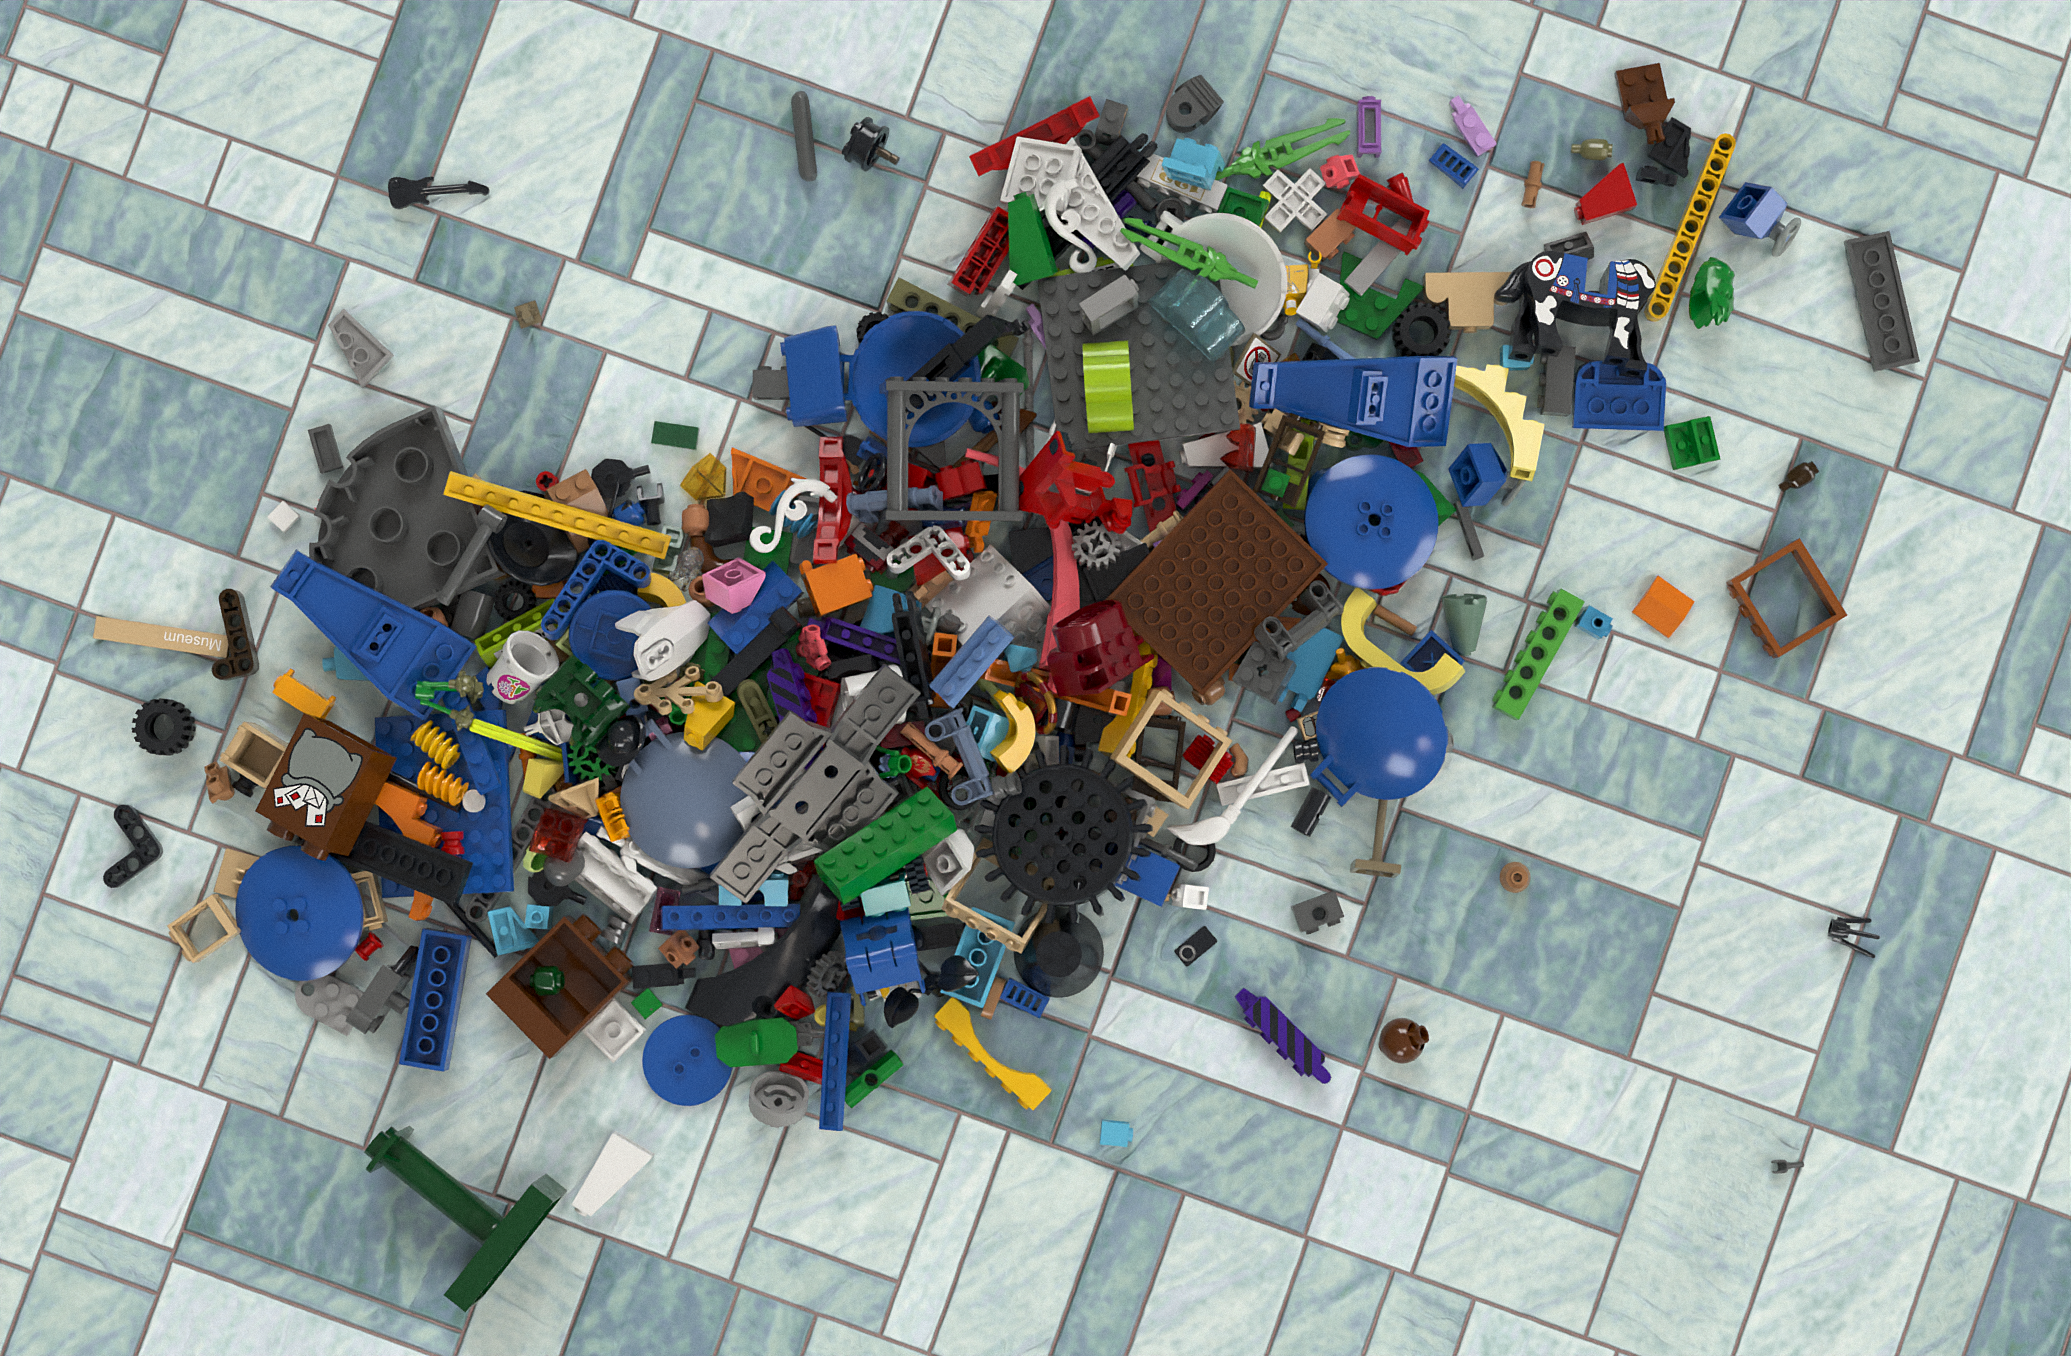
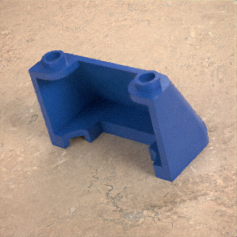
[780,325,848,427]

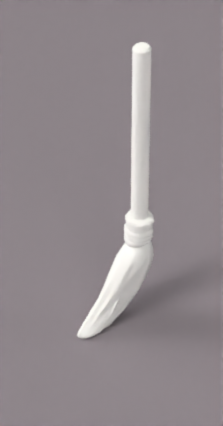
[1167,726,1298,845]

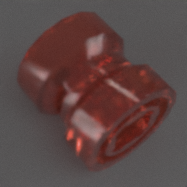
[879,521,910,549]

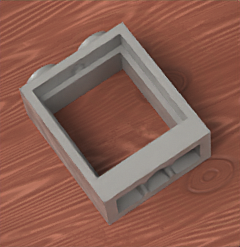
[1079,275,1140,336]

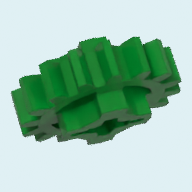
[568,741,615,780]

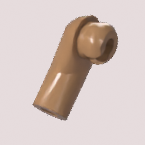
[1229,743,1249,778]

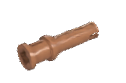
[900,722,964,780]

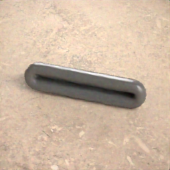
[791,91,817,182]

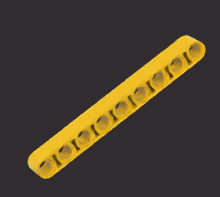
[1644,133,1736,322]

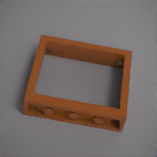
[1726,538,1847,659]

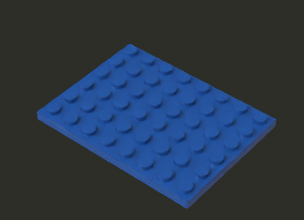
[375,710,514,898]

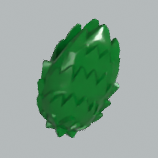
[1689,257,1735,329]

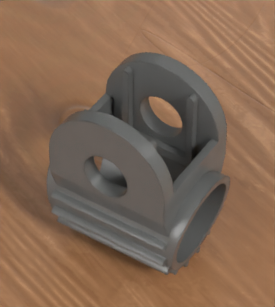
[1166,75,1224,133]

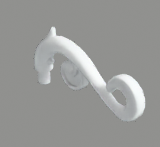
[1039,177,1097,273]
[750,478,837,553]

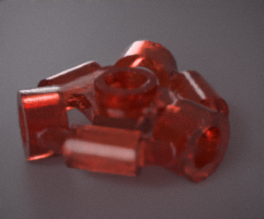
[788,859,818,901]

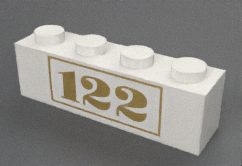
[1134,154,1227,214]

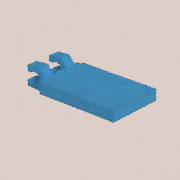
[1278,617,1344,712]

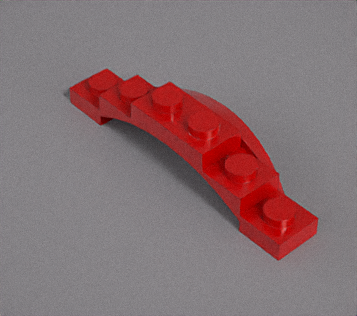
[969,96,1100,177]
[813,436,853,564]

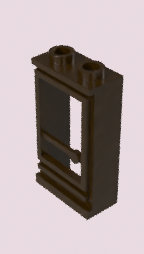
[1253,413,1326,508]
[1131,715,1186,803]

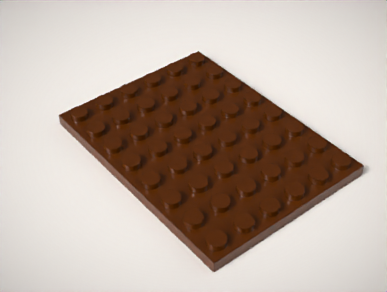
[1105,469,1328,696]

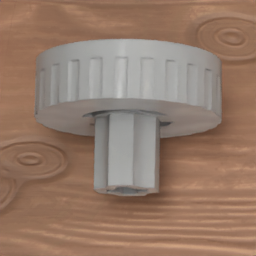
[748,1071,809,1128]

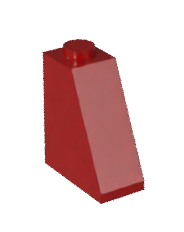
[1574,163,1637,225]
[908,527,970,586]

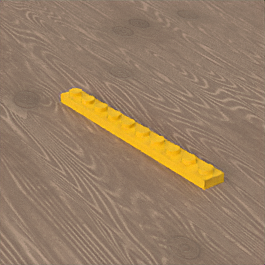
[443,471,671,559]

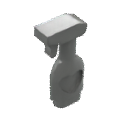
[928,613,961,652]

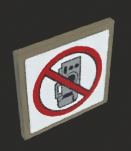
[1232,333,1281,386]

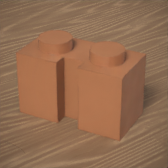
[1304,208,1356,263]

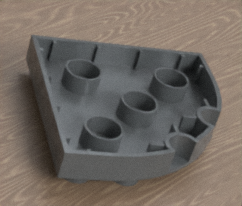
[309,405,506,627]

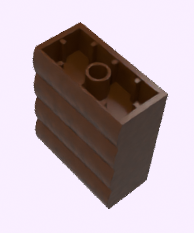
[486,913,634,1059]

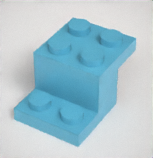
[1162,138,1225,191]

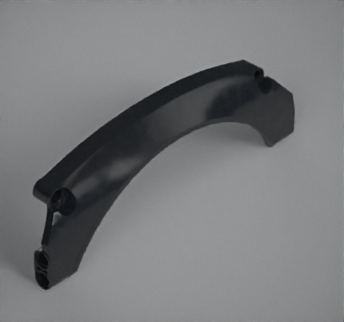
[685,742,892,1027]

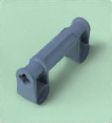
[846,485,943,523]
[925,707,994,805]

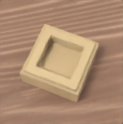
[1278,427,1305,456]

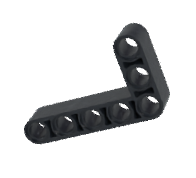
[709,606,802,698]

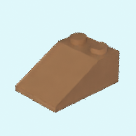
[544,469,608,554]

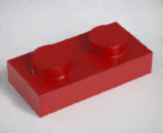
[779,1052,823,1085]

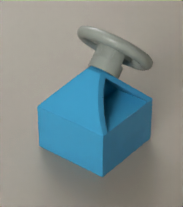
[860,585,941,648]

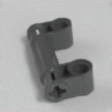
[1254,581,1344,662]

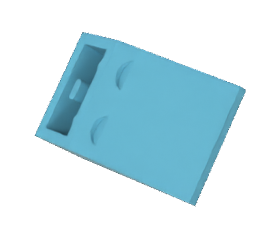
[966,703,1036,765]

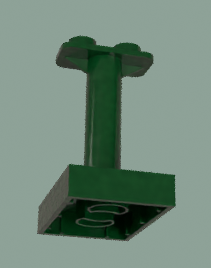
[364,1126,567,1312]

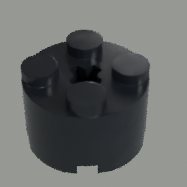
[1038,697,1081,735]

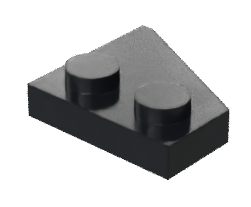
[1647,117,1691,179]

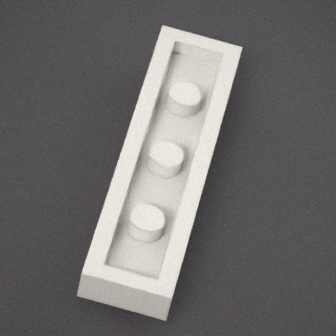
[1216,763,1310,806]

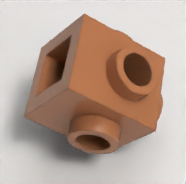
[658,930,700,969]

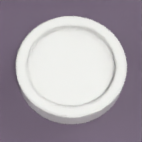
[462,790,486,812]

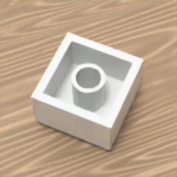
[1296,273,1350,333]

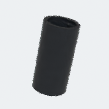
[1290,787,1332,837]

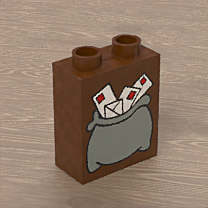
[255,713,397,861]

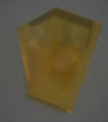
[680,453,727,501]

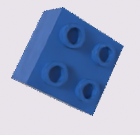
[1400,630,1465,672]

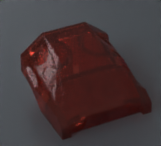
[529,808,588,863]

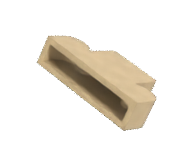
[1423,272,1511,333]

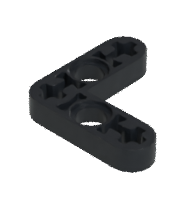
[103,804,163,888]

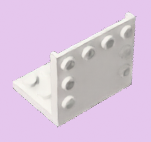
[925,544,1051,662]

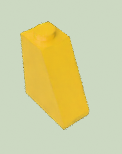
[683,681,735,751]

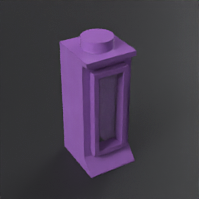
[1357,96,1382,158]

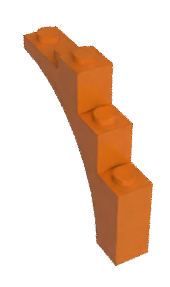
[980,659,1132,716]
[375,779,443,921]

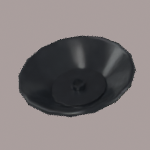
[487,490,580,586]

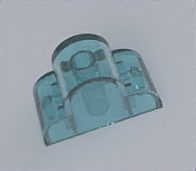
[1148,268,1245,363]

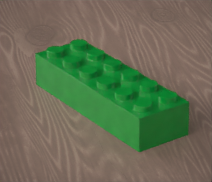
[814,787,957,905]

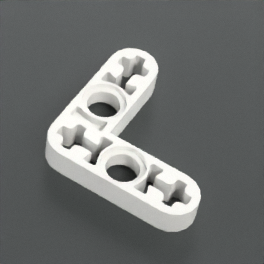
[887,525,971,580]

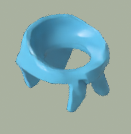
[1002,644,1038,672]

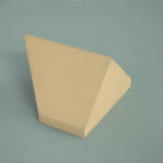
[548,777,599,819]

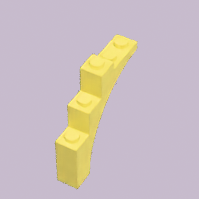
[1454,364,1545,481]

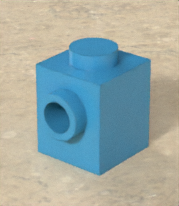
[1575,605,1613,639]

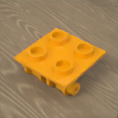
[595,792,631,842]

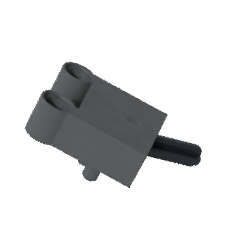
[345,945,419,1034]

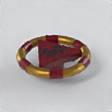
[1014,671,1057,735]

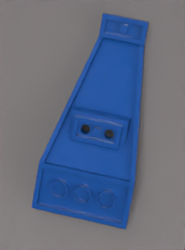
[1249,356,1458,447]
[270,549,477,721]

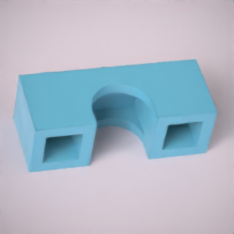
[719,870,788,906]

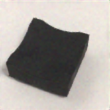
[704,491,754,548]
[828,654,881,684]

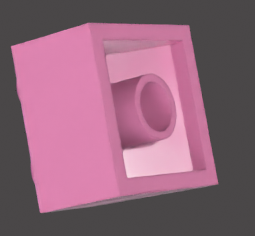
[702,557,766,614]

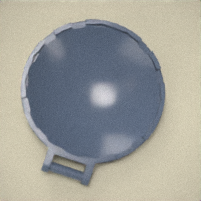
[620,718,756,868]

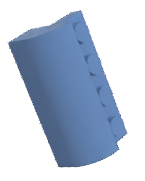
[929,615,1014,708]

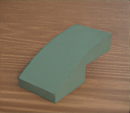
[653,524,685,576]

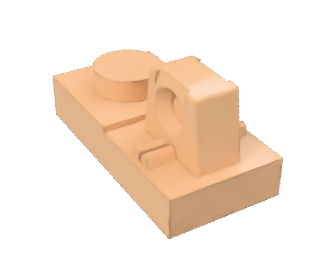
[906,570,954,609]

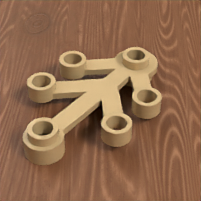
[634,666,723,715]

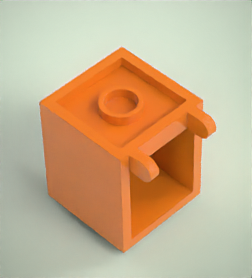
[799,554,874,618]

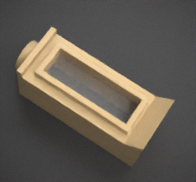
[351,871,388,931]

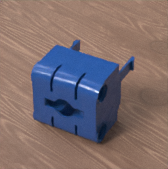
[840,907,926,1006]

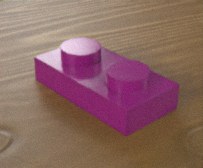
[1176,470,1214,512]

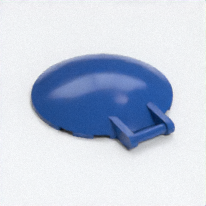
[840,311,981,447]
[1309,667,1448,807]

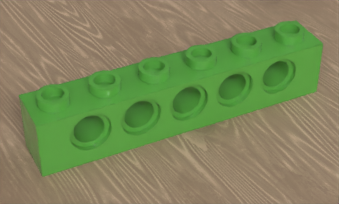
[1492,588,1585,720]

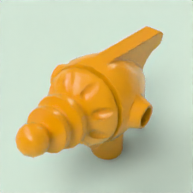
[1324,648,1365,679]

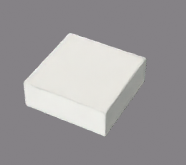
[268,501,301,533]

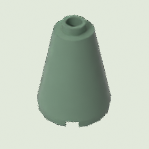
[1442,594,1487,656]

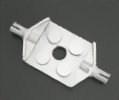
[524,693,619,745]

